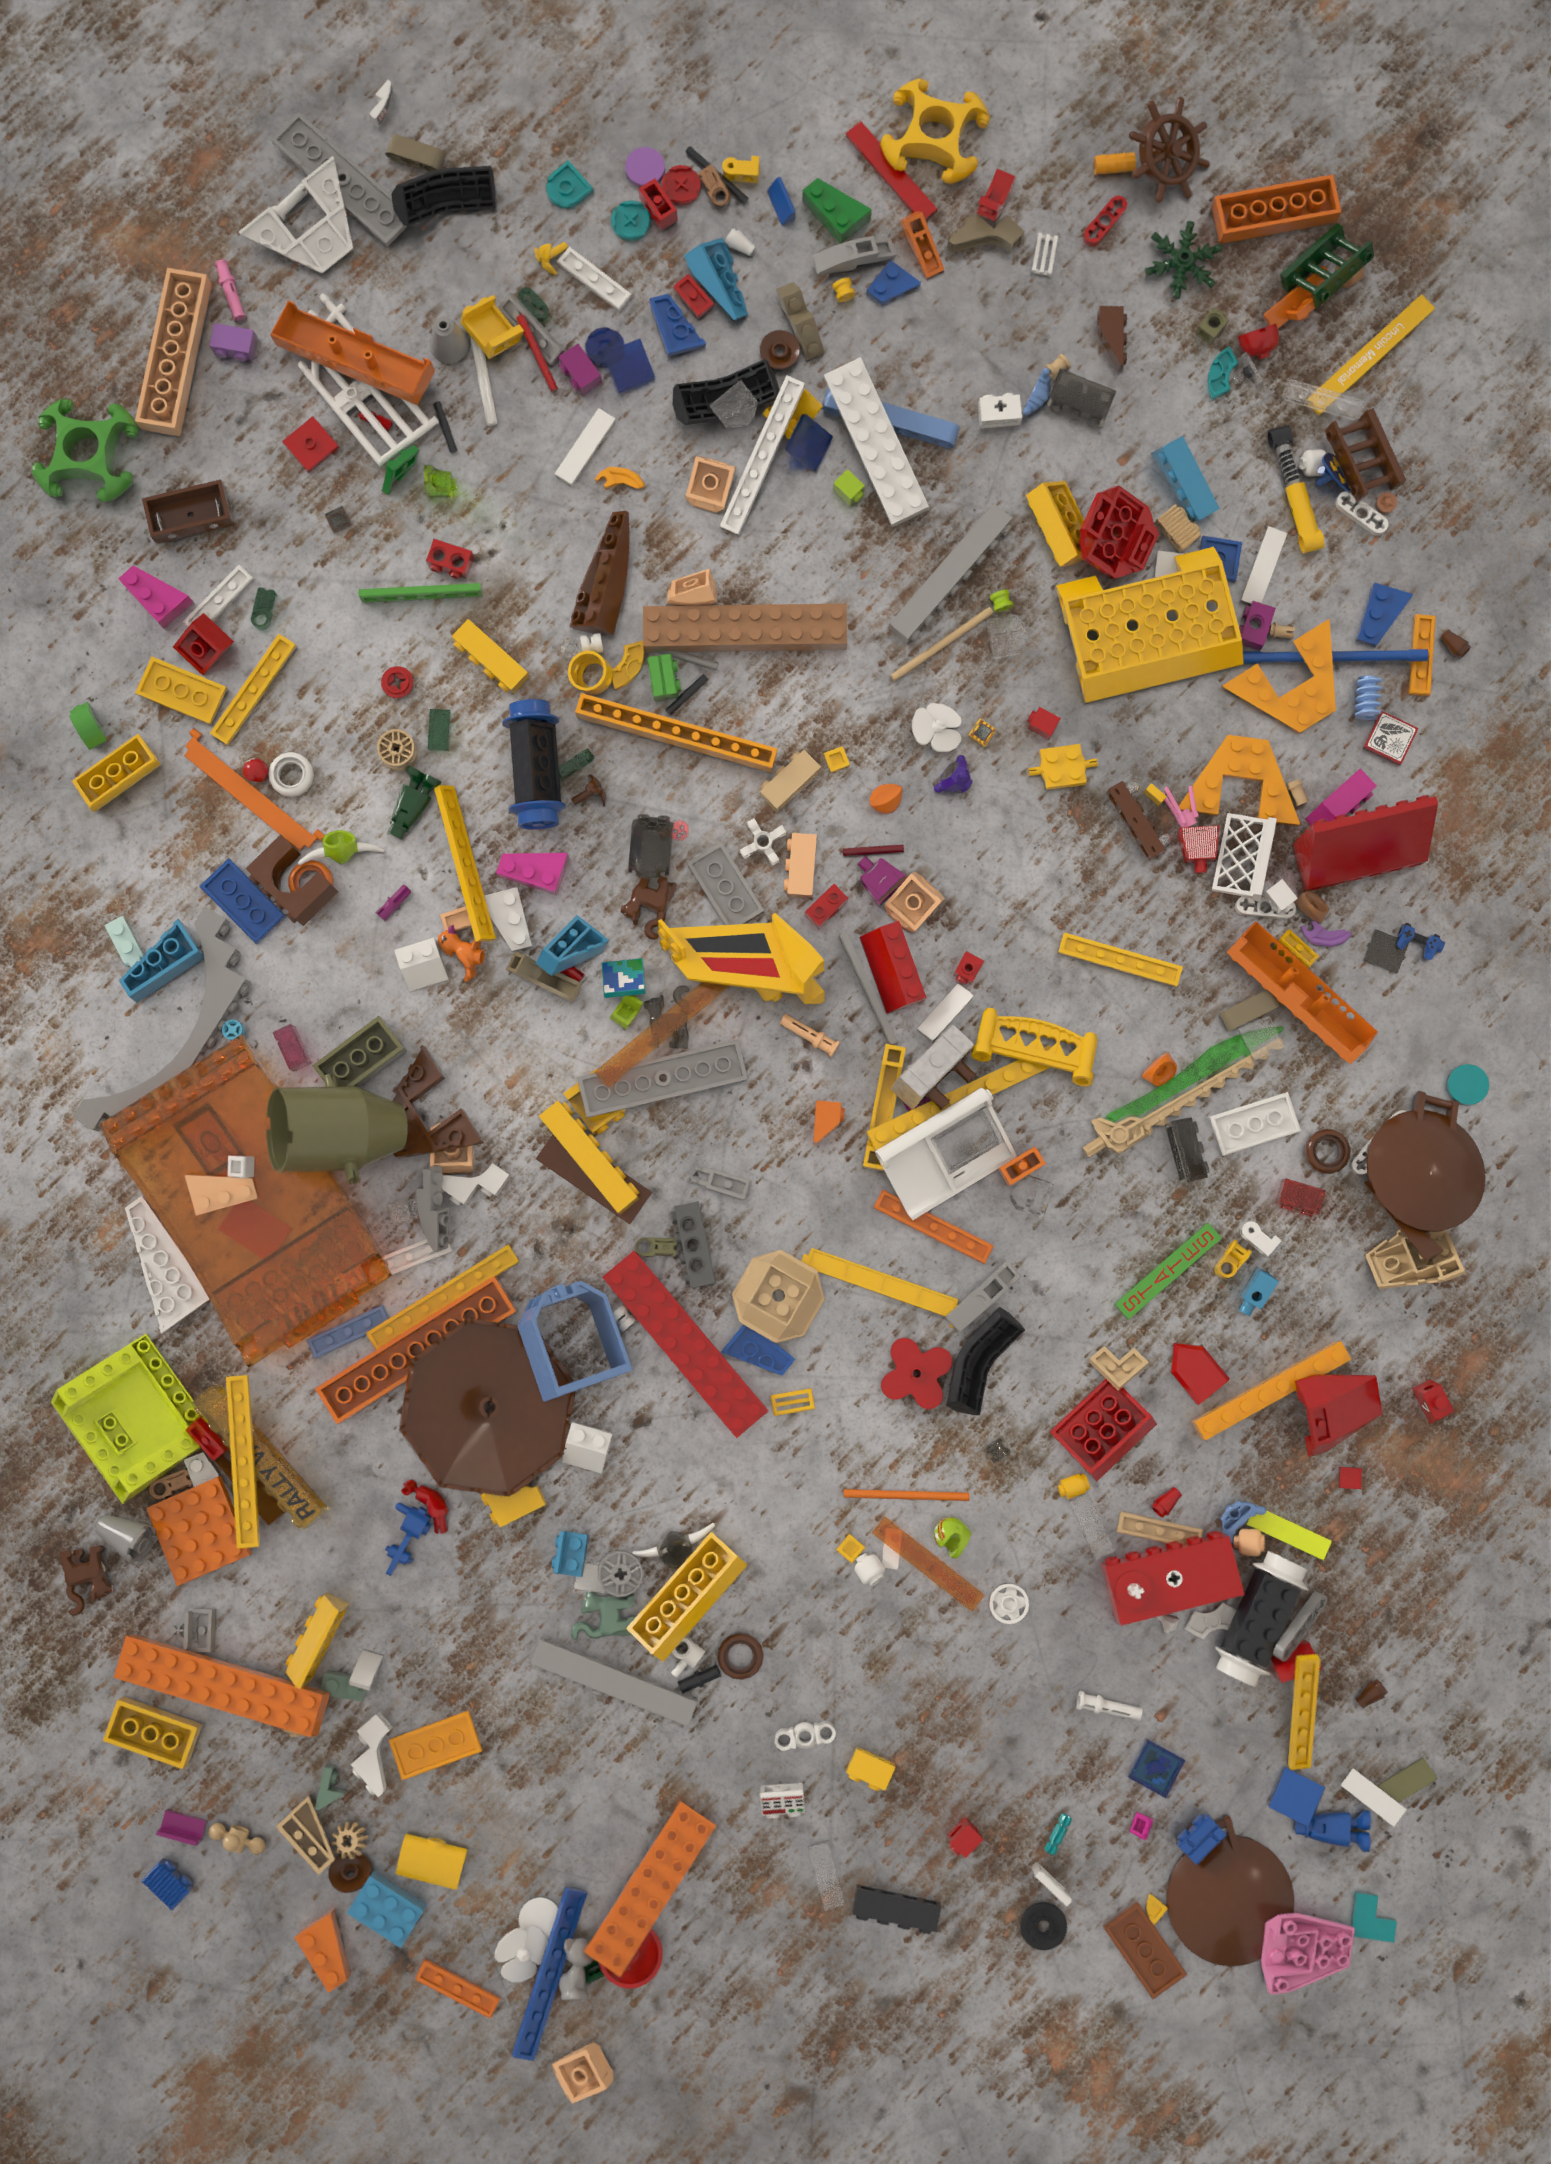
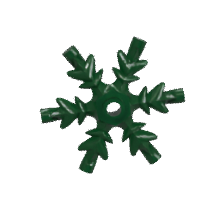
[1144,221,1222,299]

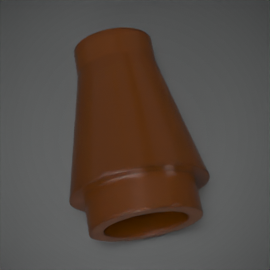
[1440,629,1471,659]
[1355,1679,1388,1709]

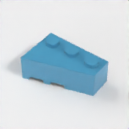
[536,915,609,976]

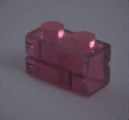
[272,1024,312,1072]

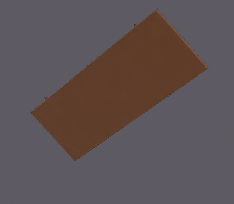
[536,1134,653,1224]

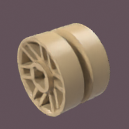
[377,729,418,771]

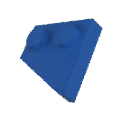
[866,260,921,305]

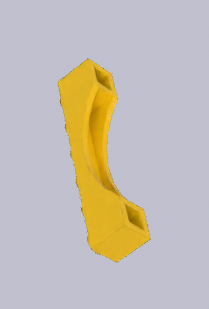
[862,1044,906,1172]

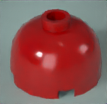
[1237,324,1279,360]

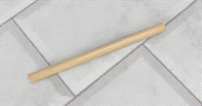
[890,607,994,682]

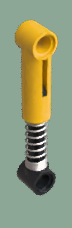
[1267,425,1325,554]

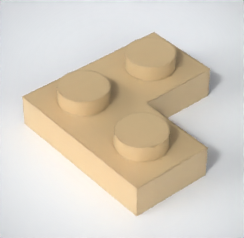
[1089,1346,1149,1391]

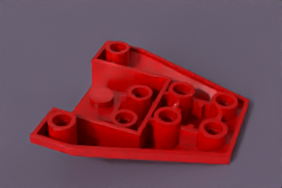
[1295,1375,1383,1457]

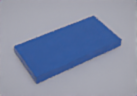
[199,858,286,944]

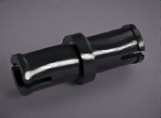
[678,1664,722,1694]

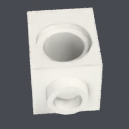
[1263,879,1298,914]

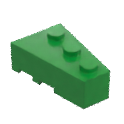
[802,178,872,244]

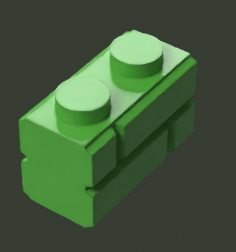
[647,654,681,701]

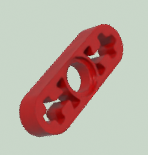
[1083,195,1127,247]

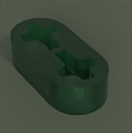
[517,287,549,323]

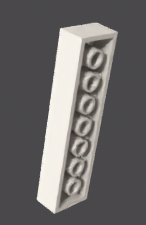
[824,357,929,527]

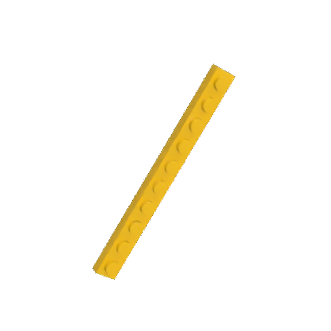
[866,1045,1051,1151]

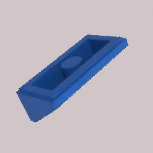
[767,176,796,225]

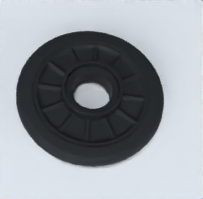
[1020,1902,1067,1950]

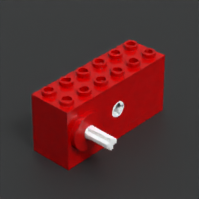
[1100,1531,1244,1626]

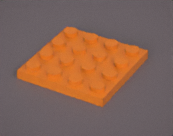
[146,1476,252,1586]

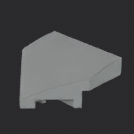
[169,1608,216,1652]

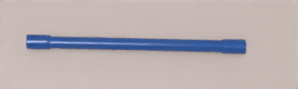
[1243,649,1428,664]

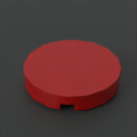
[662,165,701,206]

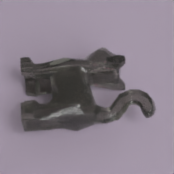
[643,985,690,1049]

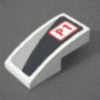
[369,80,394,128]

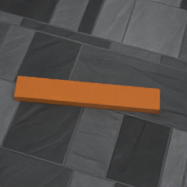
[873,1190,994,1264]

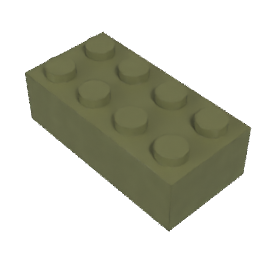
[312,1016,407,1087]

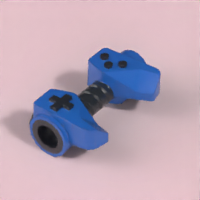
[1397,923,1445,960]

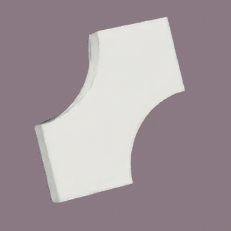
[1183,1601,1236,1639]

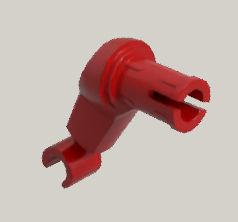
[401,1479,449,1534]

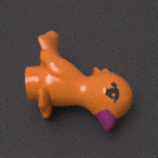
[438,925,485,982]

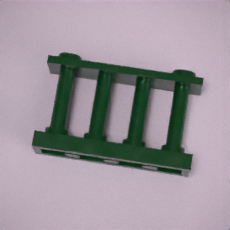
[1280,223,1375,309]

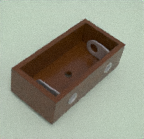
[142,479,235,544]

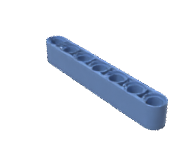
[822,388,960,448]

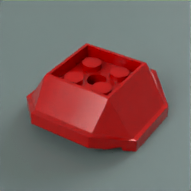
[1078,485,1159,579]

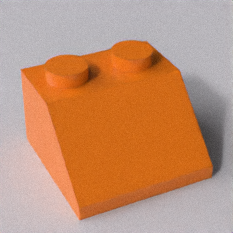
[813,1101,845,1146]

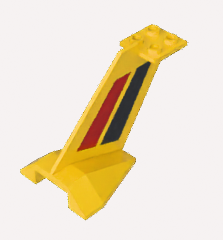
[658,913,825,1004]

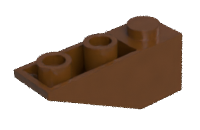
[1097,306,1127,372]

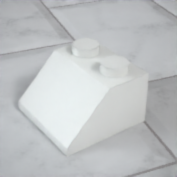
[394,938,449,992]
[562,1422,614,1474]

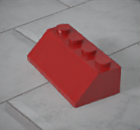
[859,921,927,1014]

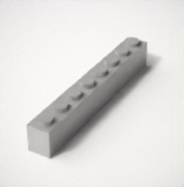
[889,503,1012,644]
[530,1637,698,1728]

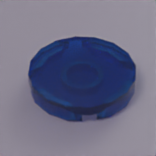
[585,327,625,368]

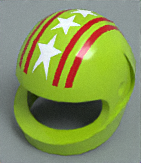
[934,1517,971,1559]

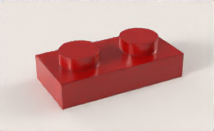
[673,274,714,319]
[185,1416,229,1461]

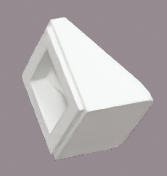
[228,1156,255,1178]

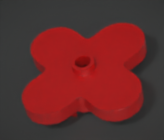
[881,1338,952,1409]

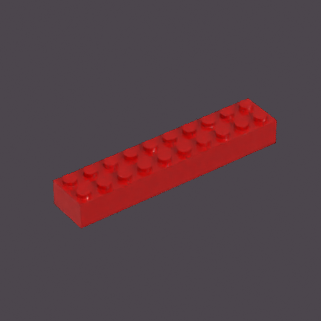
[602,1250,769,1438]

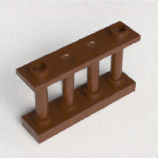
[1324,408,1406,502]

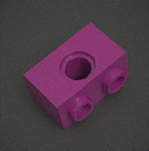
[1239,601,1276,651]

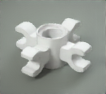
[740,818,786,866]

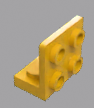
[763,388,823,441]

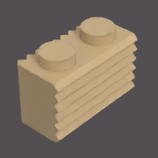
[1155,504,1201,553]

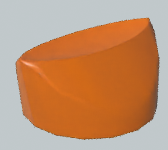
[870,784,902,814]
[1141,1052,1177,1086]

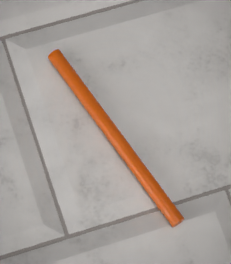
[843,1489,970,1501]

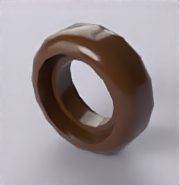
[1305,1129,1351,1174]
[717,1632,764,1680]

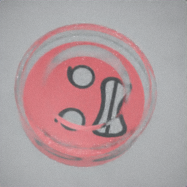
[669,819,690,841]

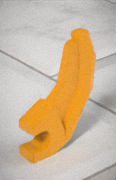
[595,466,645,490]

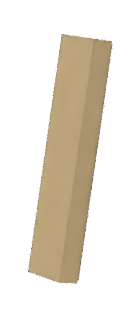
[1116,1511,1203,1544]

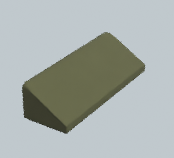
[1377,1758,1438,1803]

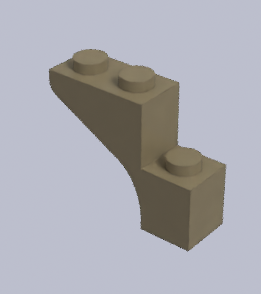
[947,213,1025,253]
[776,282,825,360]
[506,951,582,1002]

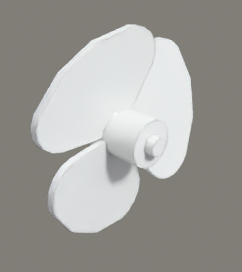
[912,703,962,752]
[494,1927,548,1982]

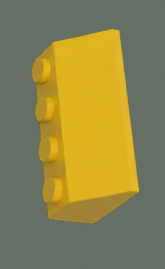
[1026,481,1084,567]

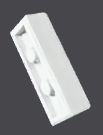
[917,984,974,1042]

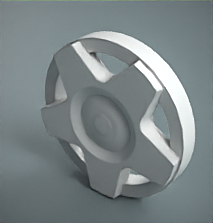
[989,1583,1029,1624]

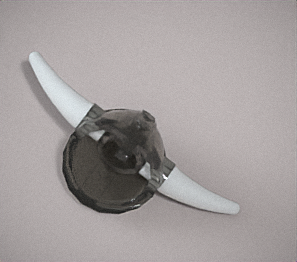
[633,1523,715,1569]

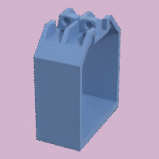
[518,1281,632,1402]

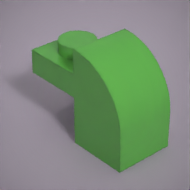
[69,702,107,750]

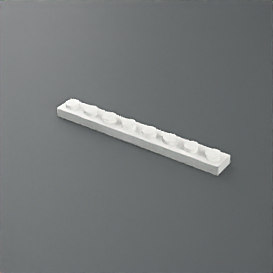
[720,375,806,535]

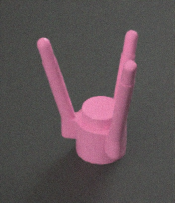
[1162,786,1199,827]

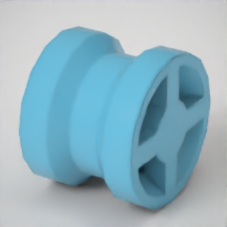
[222,1020,246,1042]

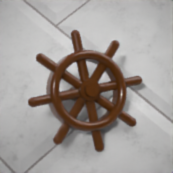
[1129,97,1210,203]

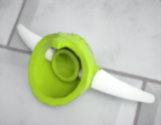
[298,830,385,865]

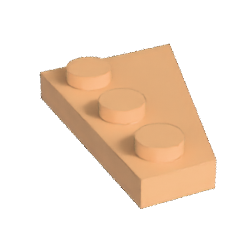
[185,1174,258,1215]

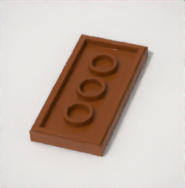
[1103,1901,1188,1999]

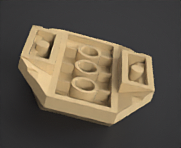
[732,1250,825,1343]

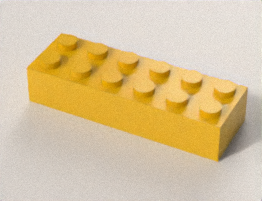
[539,1100,640,1215]
[626,1532,748,1662]

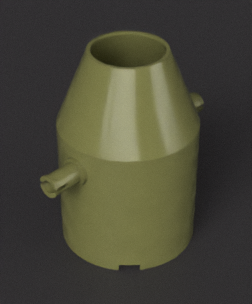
[266,1074,408,1185]

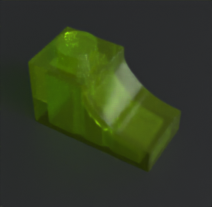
[424,465,457,498]

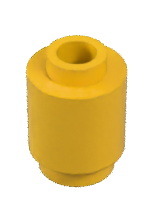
[1057,1473,1090,1500]

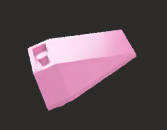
[1261,1913,1355,1995]

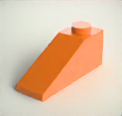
[899,211,945,278]

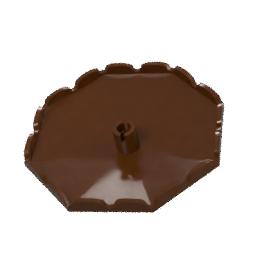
[399,1318,576,1497]

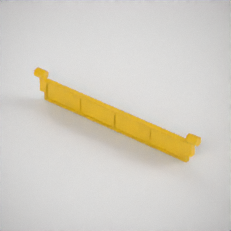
[801,1248,959,1329]

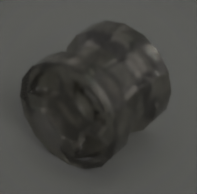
[984,1438,1010,1463]

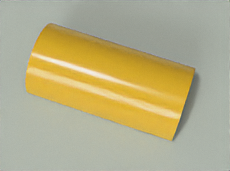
[72,733,162,813]

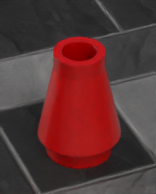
[1151,1487,1182,1518]

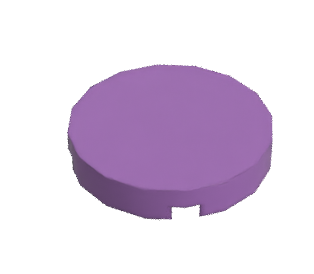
[625,147,665,187]

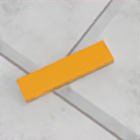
[1409,614,1436,697]

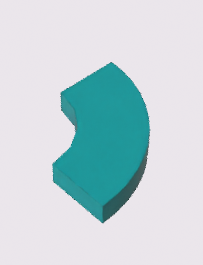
[1207,346,1239,400]

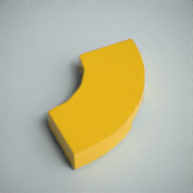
[612,640,645,691]

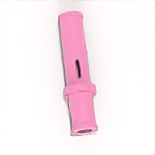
[215,259,246,321]

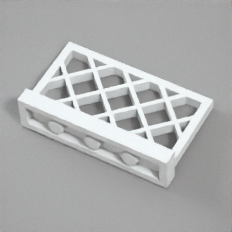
[1212,813,1277,902]

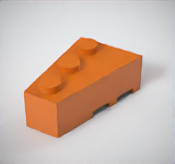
[294,1908,351,1993]

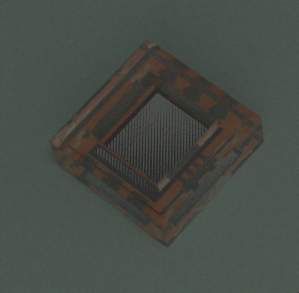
[324,506,352,534]

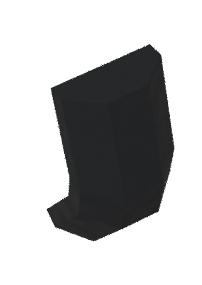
[391,166,496,226]
[672,359,780,425]
[946,1307,1025,1415]

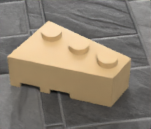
[276,1795,336,1875]

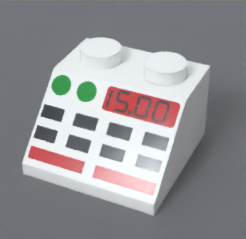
[760,1783,805,1818]

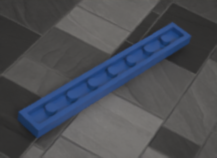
[512,1887,587,2061]

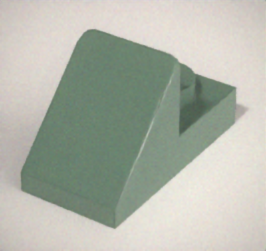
[315,1764,347,1811]

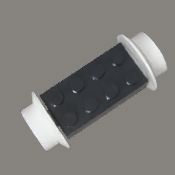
[1215,1551,1308,1687]

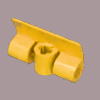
[396,1833,468,1890]

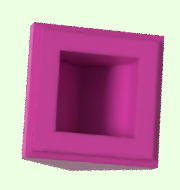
[1129,1812,1154,1840]

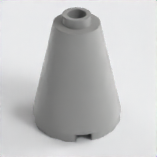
[430,316,470,364]
[95,1514,156,1565]

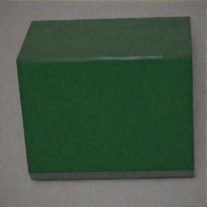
[584,1960,605,1984]

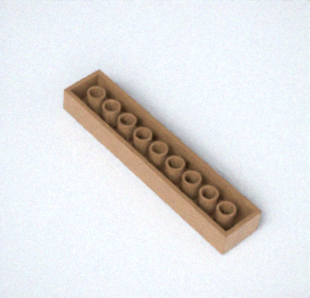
[643,603,847,653]

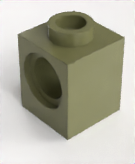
[1195,308,1229,346]

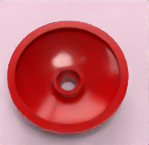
[599,1928,663,1989]

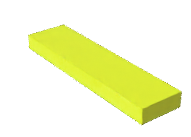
[1245,1511,1332,1560]

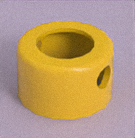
[568,650,613,695]

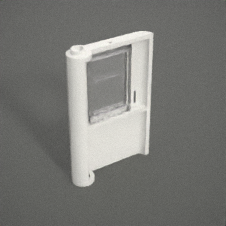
[875,1087,1017,1220]

